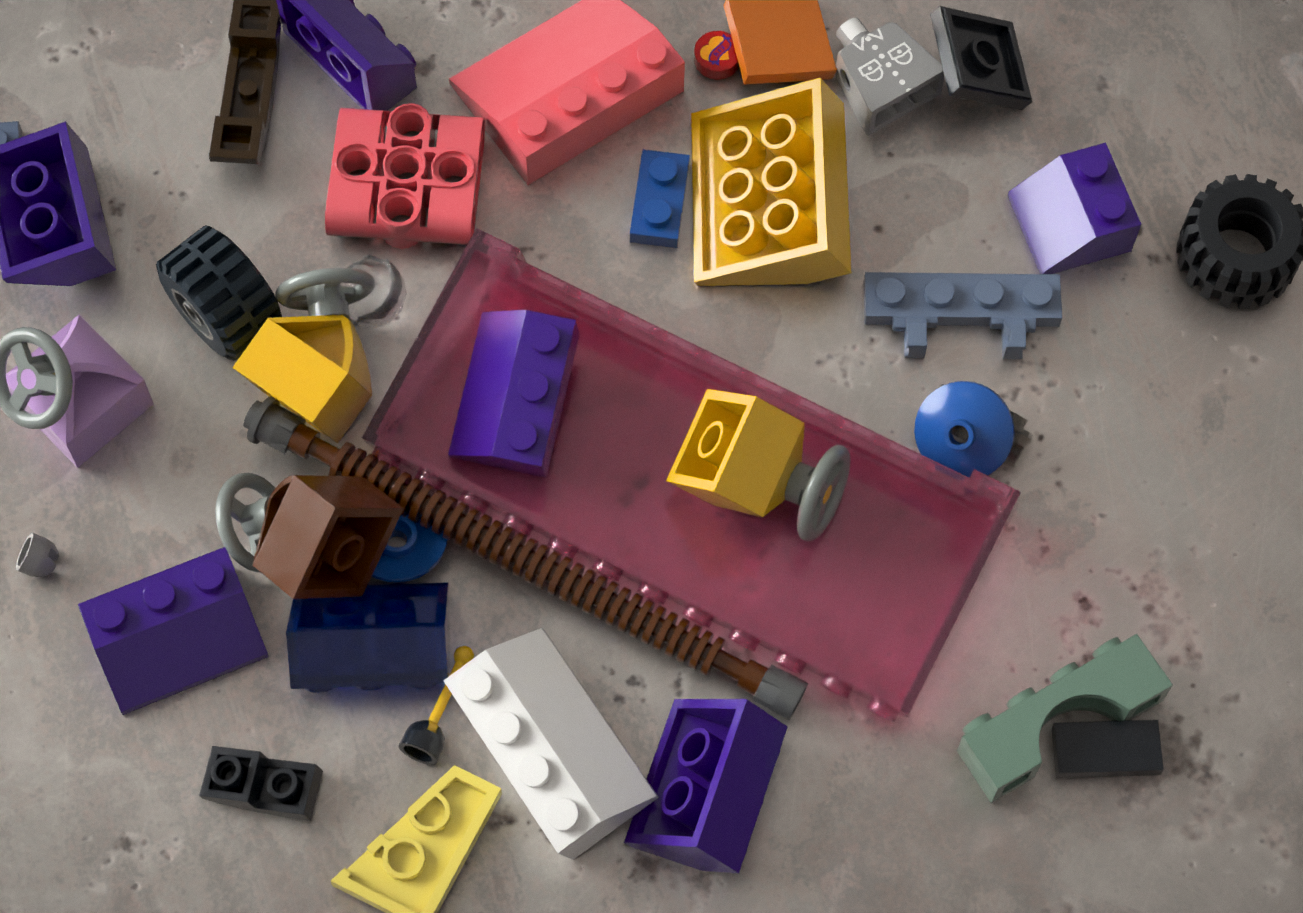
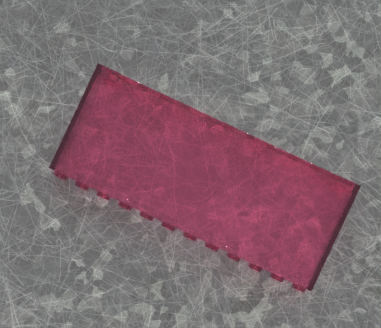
[362,228,1021,722]

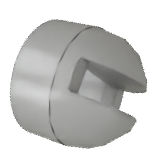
[15,533,59,577]

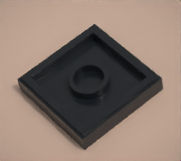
[930,6,1032,110]

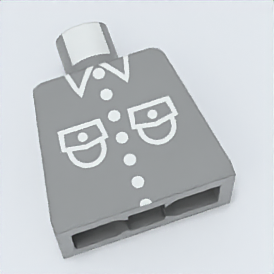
[835,18,945,136]

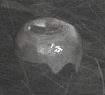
[340,254,407,330]

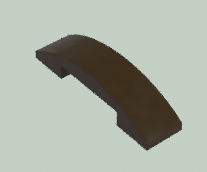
[209,0,281,165]

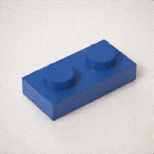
[630,149,690,248]

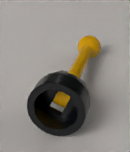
[398,646,474,765]

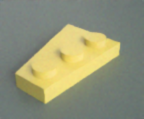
[331,765,502,913]

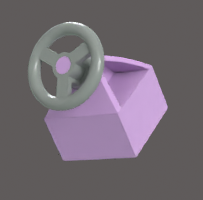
[0,315,154,468]

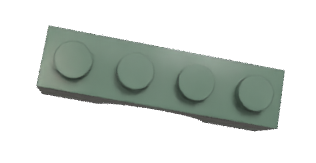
[957,634,1173,803]

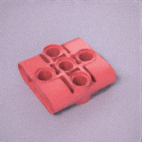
[325,103,485,249]

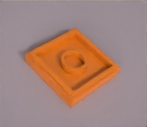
[723,0,837,85]

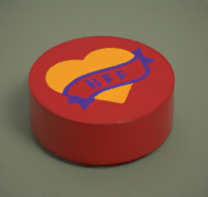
[694,31,739,80]

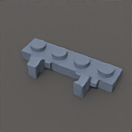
[863,272,1062,359]

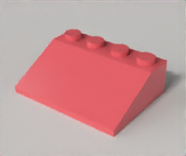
[449,0,685,185]

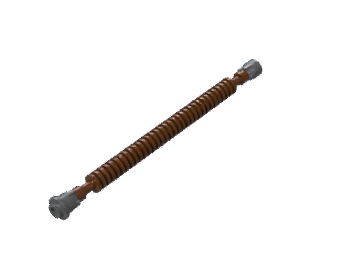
[243,396,809,720]

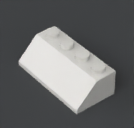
[443,628,659,860]

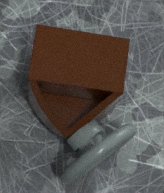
[215,473,404,599]

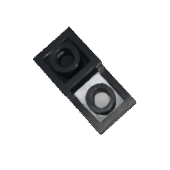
[199,746,323,821]

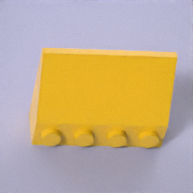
[691,78,852,286]

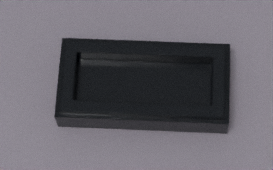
[1051,720,1164,778]

